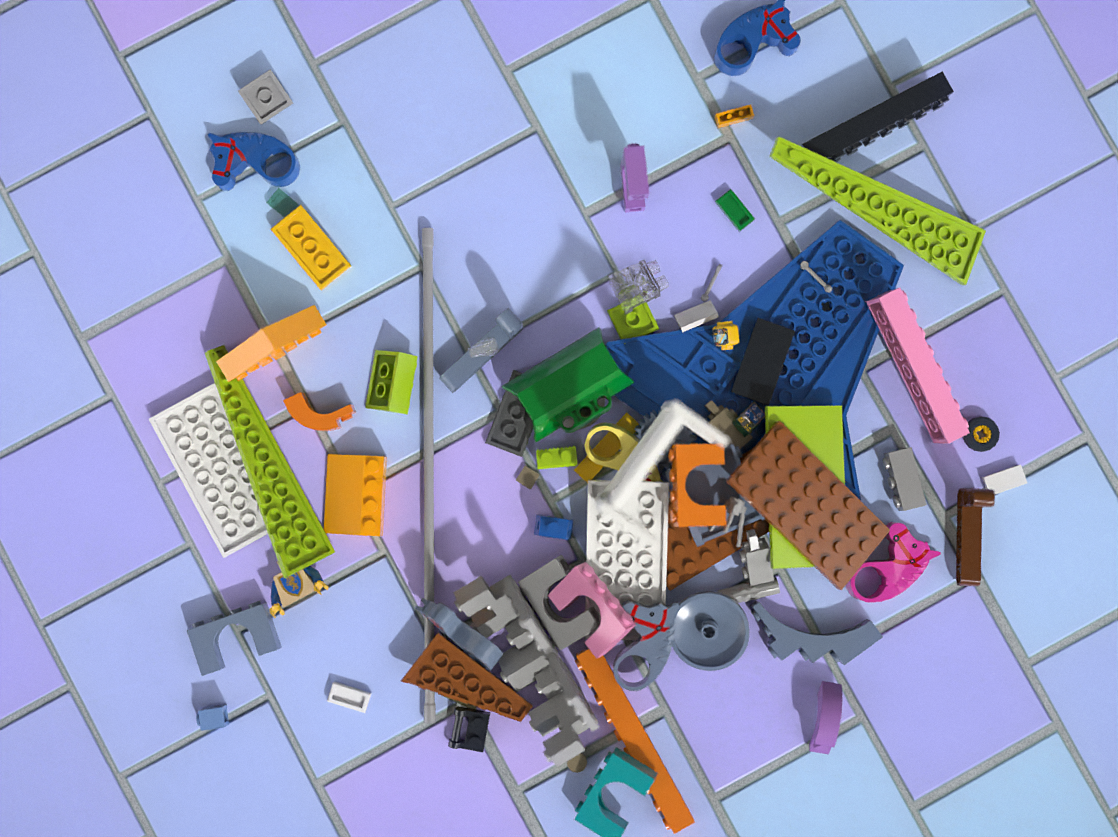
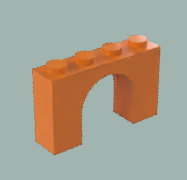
[669,444,726,527]

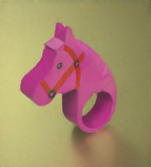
[846,522,941,603]

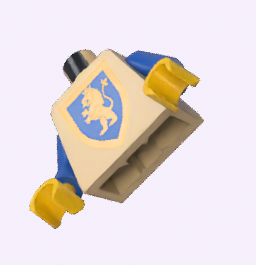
[270,561,329,618]

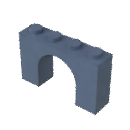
[187,601,282,676]

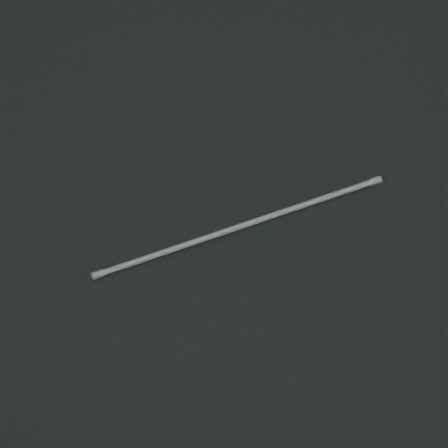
[422,228,436,723]

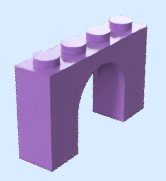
[620,143,649,213]

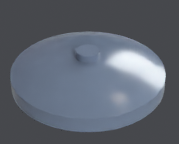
[672,591,749,671]

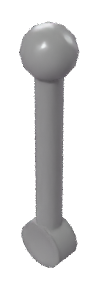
[800,261,832,293]
[701,264,723,302]

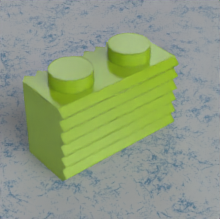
[536,446,577,469]

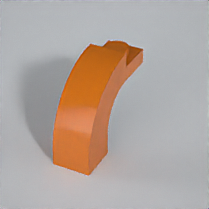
[283,392,356,431]

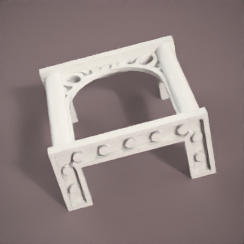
[594,401,729,547]

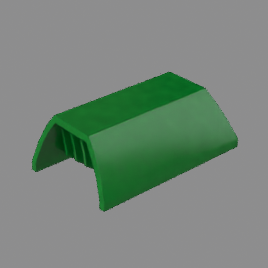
[502,327,634,442]

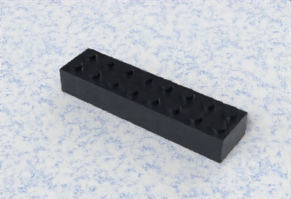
[801,71,954,162]

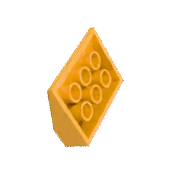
[324,454,387,536]

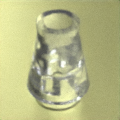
[468,337,499,358]

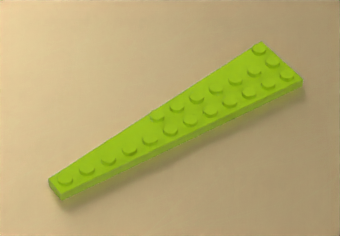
[769,137,986,286]
[205,345,335,579]

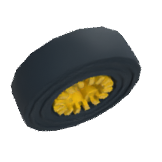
[963,416,1000,452]

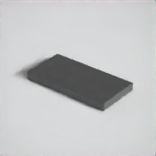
[485,370,534,457]

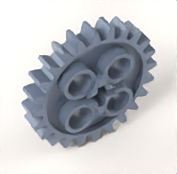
[634,408,698,472]

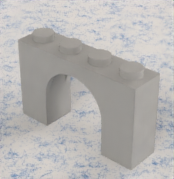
[518,555,601,651]

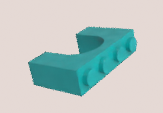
[574,747,658,837]

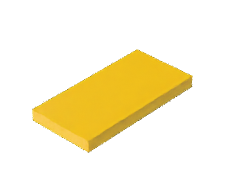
[270,205,351,291]

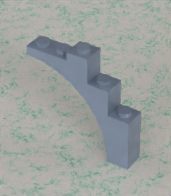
[750,601,883,665]

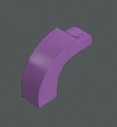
[809,681,842,755]

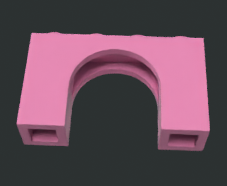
[547,562,636,658]

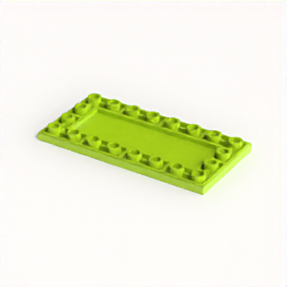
[765,406,845,569]

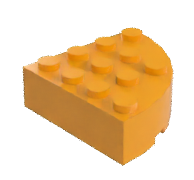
[216,305,327,382]

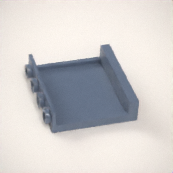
[665,444,765,547]

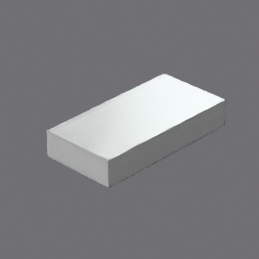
[674,300,719,332]
[982,465,1027,494]
[327,681,372,713]

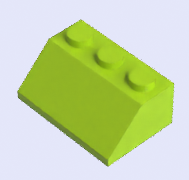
[365,350,418,415]

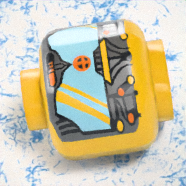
[713,321,739,350]

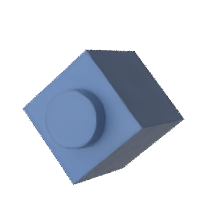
[196,704,229,731]

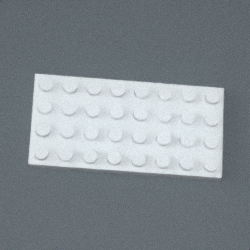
[149,383,268,558]
[585,480,669,641]

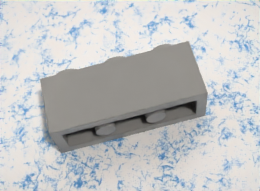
[883,447,927,511]

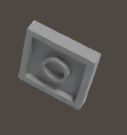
[238,69,293,124]

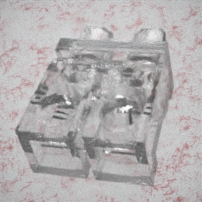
[608,260,669,314]

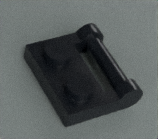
[448,706,491,753]

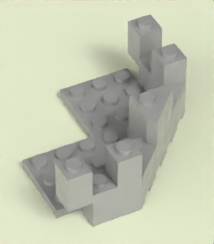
[454,575,599,767]

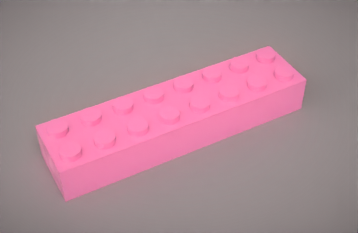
[866,288,970,444]

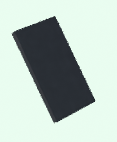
[731,318,795,406]

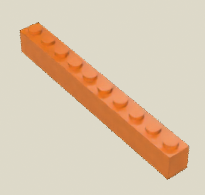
[574,647,695,834]

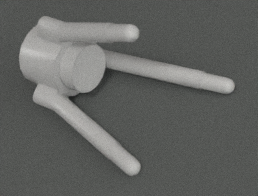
[709,496,747,547]

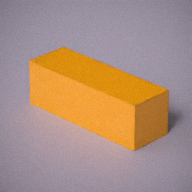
[715,104,754,128]

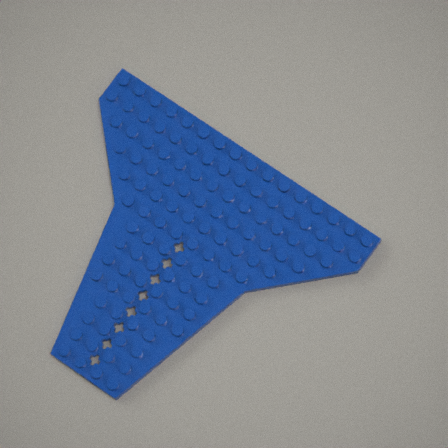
[605,220,904,501]

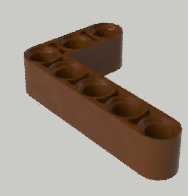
[956,488,995,586]

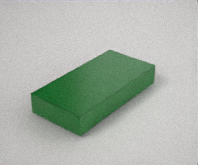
[715,189,755,232]

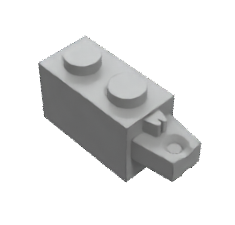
[739,529,774,586]

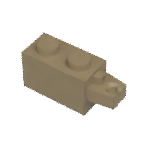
[704,400,753,449]

